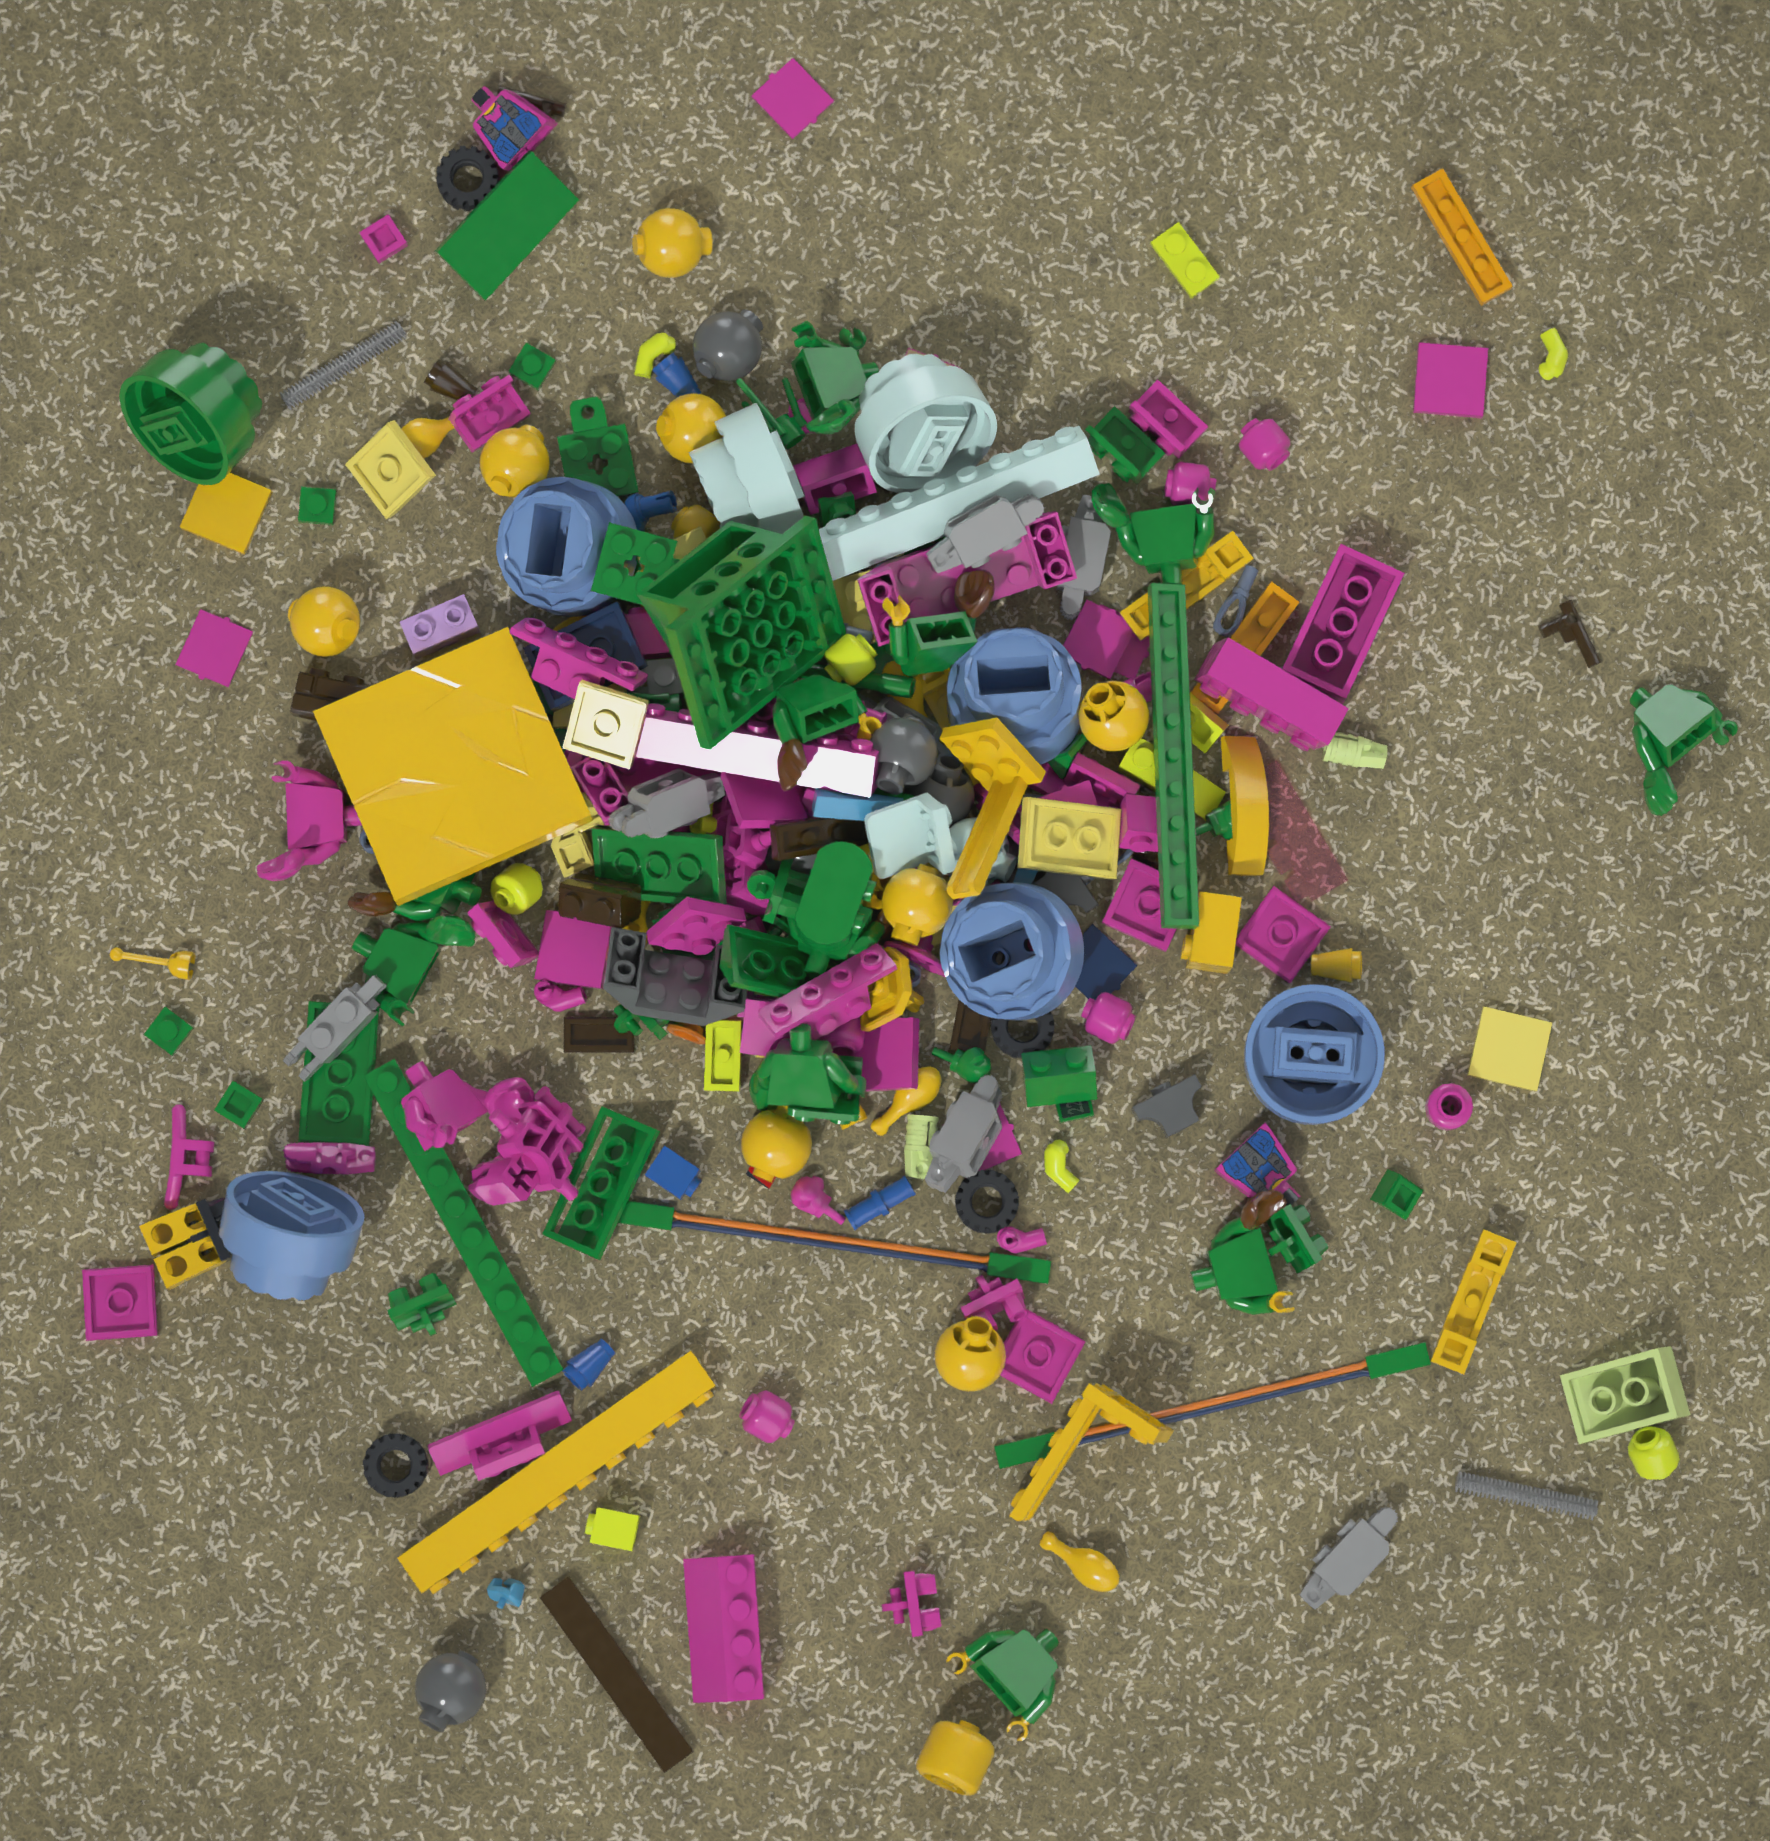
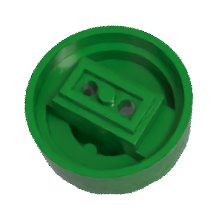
[119,343,262,485]

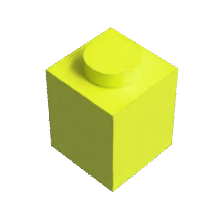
[585,1507,640,1551]

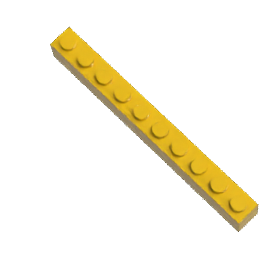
[397,1351,716,1594]

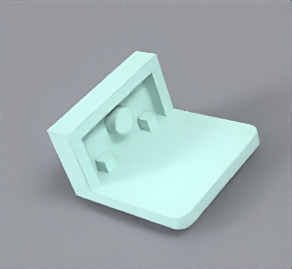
[864,793,957,879]

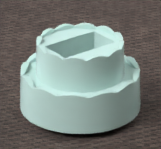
[855,354,997,493]
[689,403,804,534]

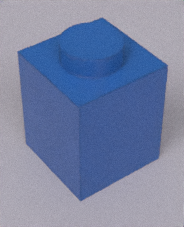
[645,1145,702,1200]

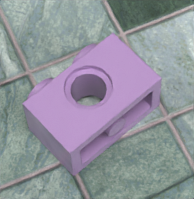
[400,594,480,660]

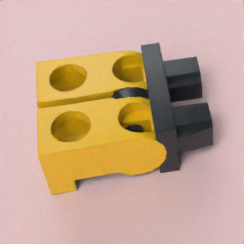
[139,1197,232,1290]

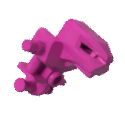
[710,794,777,915]
[468,1086,586,1206]

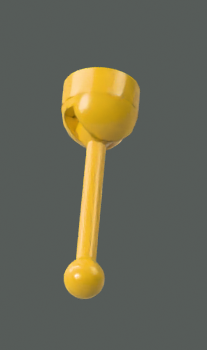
[110,947,196,980]

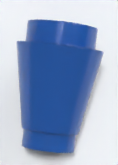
[652,352,701,397]
[562,1339,615,1391]

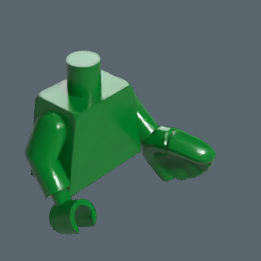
[791,321,879,434]
[1091,483,1216,584]
[1630,684,1738,816]
[351,916,476,1027]
[749,1023,867,1112]

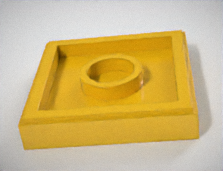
[180,473,272,555]

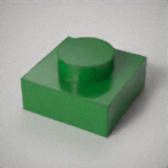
[508,343,556,391]
[298,487,337,525]
[143,1007,194,1056]
[214,1080,264,1130]

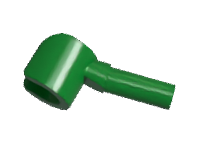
[839,327,866,355]

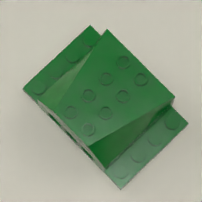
[637,516,847,750]

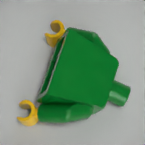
[946,1629,1059,1741]

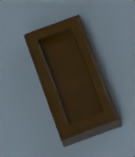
[563,1017,635,1053]

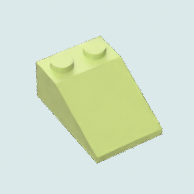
[1560,1346,1690,1444]

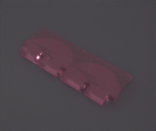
[1264,760,1348,902]

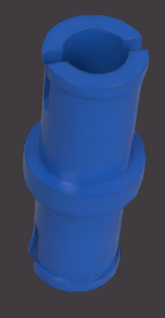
[844,1175,916,1230]

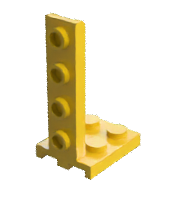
[939,717,1046,899]
[1009,1383,1174,1521]

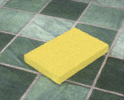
[1018,797,1122,879]

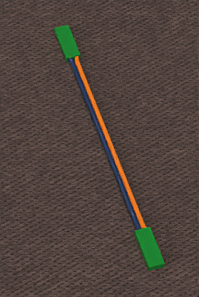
[618,1201,1051,1284]
[994,1342,1431,1469]

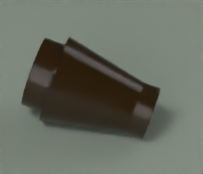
[423,359,478,401]

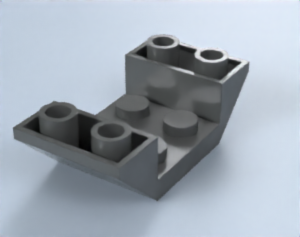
[603,927,747,1026]

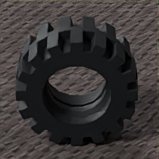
[436,145,500,212]
[991,1012,1055,1059]
[955,1170,1019,1234]
[363,1433,428,1498]

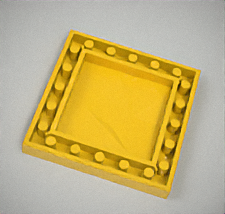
[313,627,593,906]

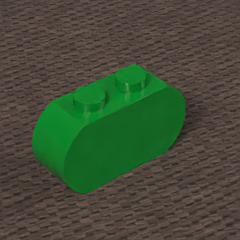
[795,842,877,952]

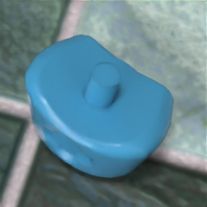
[487,1578,525,1609]

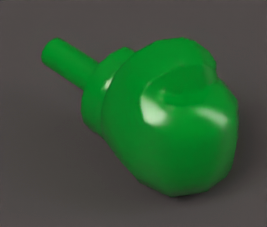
[1195,800,1233,840]
[932,1047,992,1084]

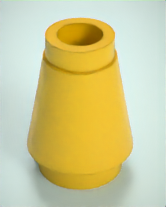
[1311,948,1362,983]

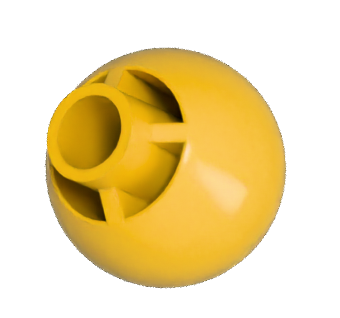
[632,208,713,278]
[656,393,726,464]
[480,425,550,498]
[288,586,360,657]
[1078,681,1149,751]
[882,864,953,946]
[741,1105,812,1182]
[935,1316,1006,1391]

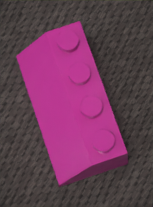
[683,1554,765,1703]

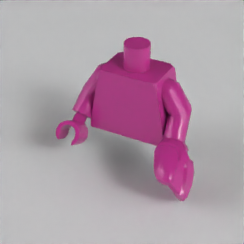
[256,760,362,881]
[401,1061,535,1151]

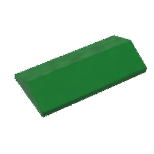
[720,924,838,998]
[542,1106,660,1260]

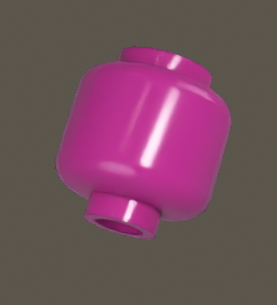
[1239,418,1291,471]
[1164,462,1216,506]
[1081,992,1136,1044]
[819,1017,865,1056]
[1425,1083,1473,1131]
[739,1390,795,1443]

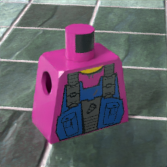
[471,86,558,171]
[1214,1123,1301,1208]

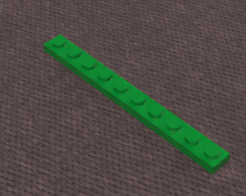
[1147,583,1199,929]
[363,1059,563,1387]

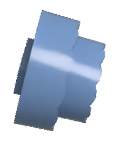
[496,477,637,617]
[947,627,1083,765]
[940,882,1084,1020]
[1244,984,1385,1125]
[219,1171,364,1300]

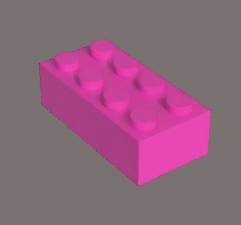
[1282,544,1404,705]
[1194,637,1349,751]

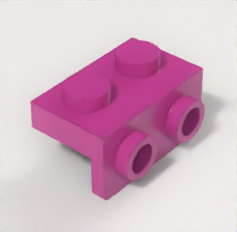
[449,375,531,453]
[1128,379,1208,459]

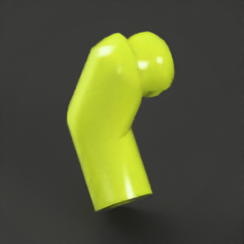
[1538,328,1568,380]
[634,332,676,378]
[1044,1139,1080,1193]

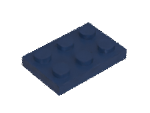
[523,602,648,712]

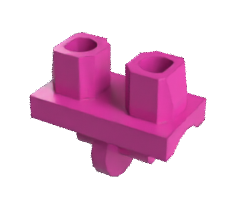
[961,1274,1028,1331]
[881,1571,941,1637]

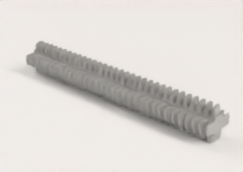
[280,321,407,410]
[1455,1471,1598,1520]

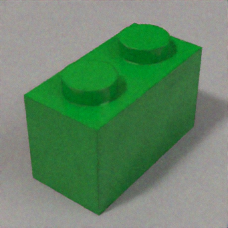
[1021,1045,1097,1107]

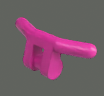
[164,1104,215,1210]

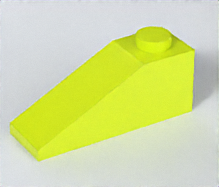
[1117,738,1226,821]

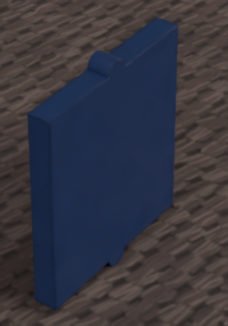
[1075,924,1137,1000]

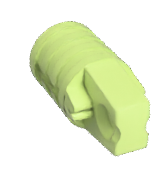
[1322,732,1388,769]
[904,1115,939,1179]

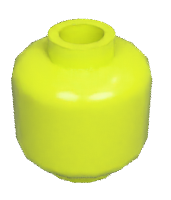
[824,634,877,686]
[490,863,543,915]
[1628,1426,1680,1480]

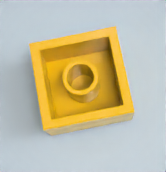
[1180,891,1242,974]

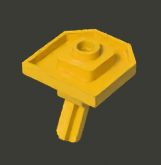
[860,947,924,1032]

